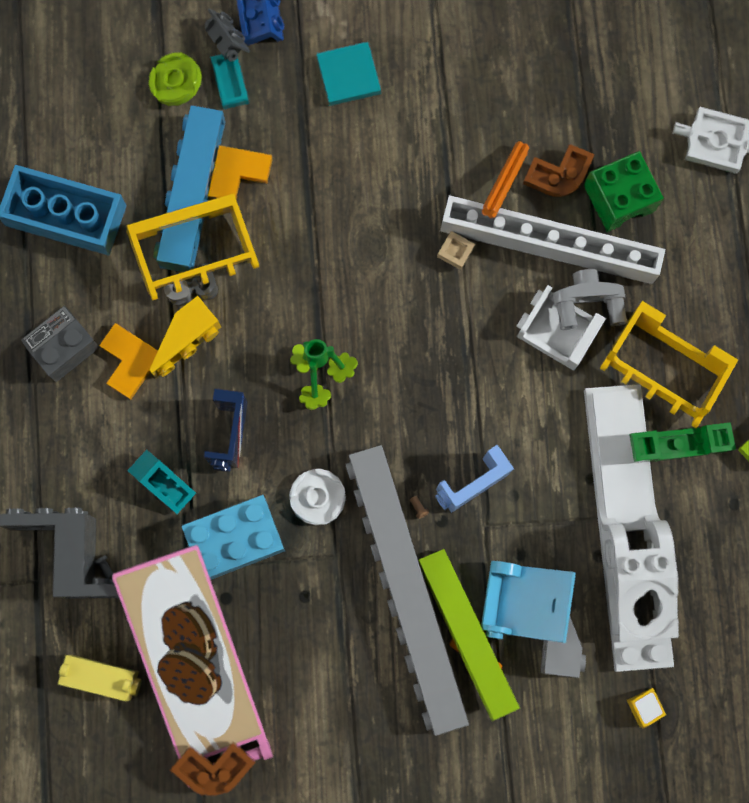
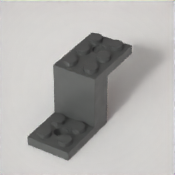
[0,508,120,599]

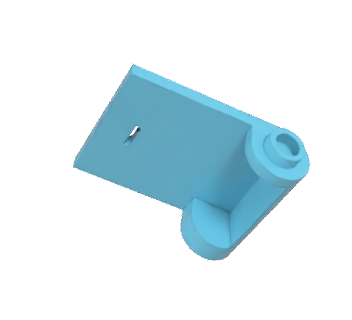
[481,561,576,643]

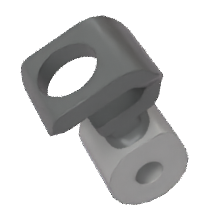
[164,263,218,305]

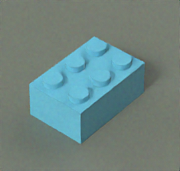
[182,495,285,580]

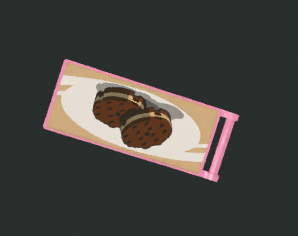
[112,545,273,788]

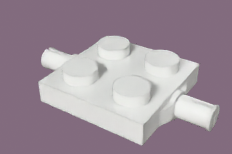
[673,107,749,173]

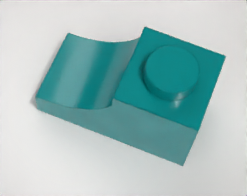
[127,449,196,514]

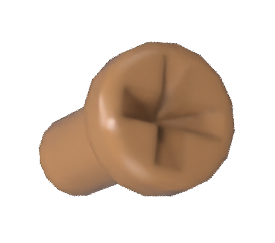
[410,496,429,519]

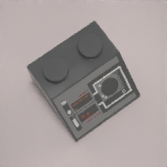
[21,305,100,382]

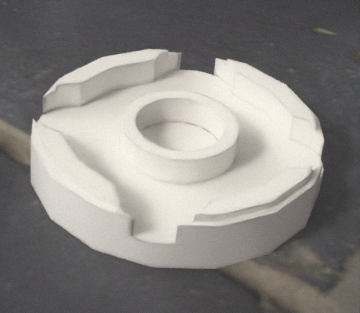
[289,469,346,526]

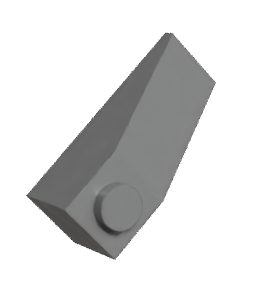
[540,617,586,678]

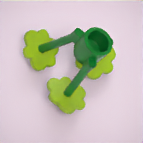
[290,339,358,410]

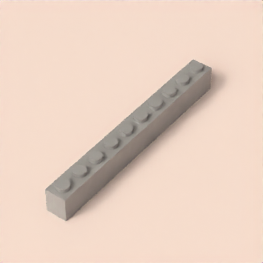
[345,445,469,736]

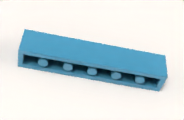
[154,105,225,272]

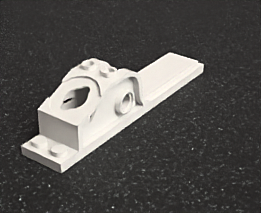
[584,384,678,672]

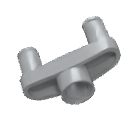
[552,269,628,330]

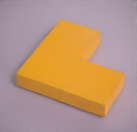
[208,145,273,200]
[99,323,158,400]

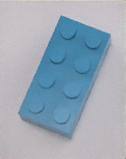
[0,165,127,256]

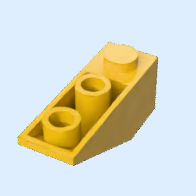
[149,296,221,378]

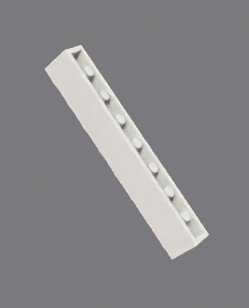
[440,195,665,284]

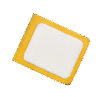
[627,688,666,728]

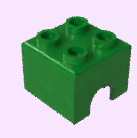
[584,151,664,232]

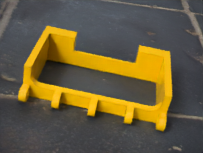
[127,193,259,301]
[600,301,738,428]

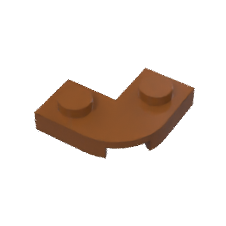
[523,144,595,197]
[171,742,255,796]

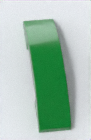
[629,423,736,462]

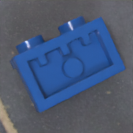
[237,0,284,45]

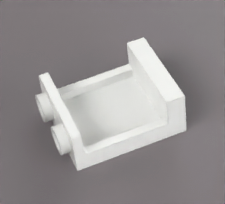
[516,285,606,371]

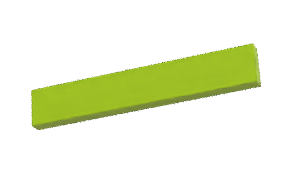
[418,549,520,721]

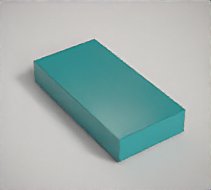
[211,54,249,110]

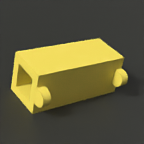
[58,655,141,701]

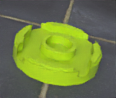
[149,53,202,106]

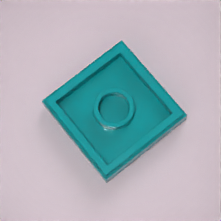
[317,42,381,106]

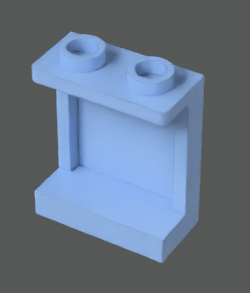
[435,445,514,513]

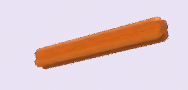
[482,141,529,219]

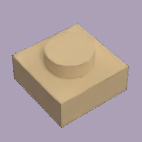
[437,231,475,270]

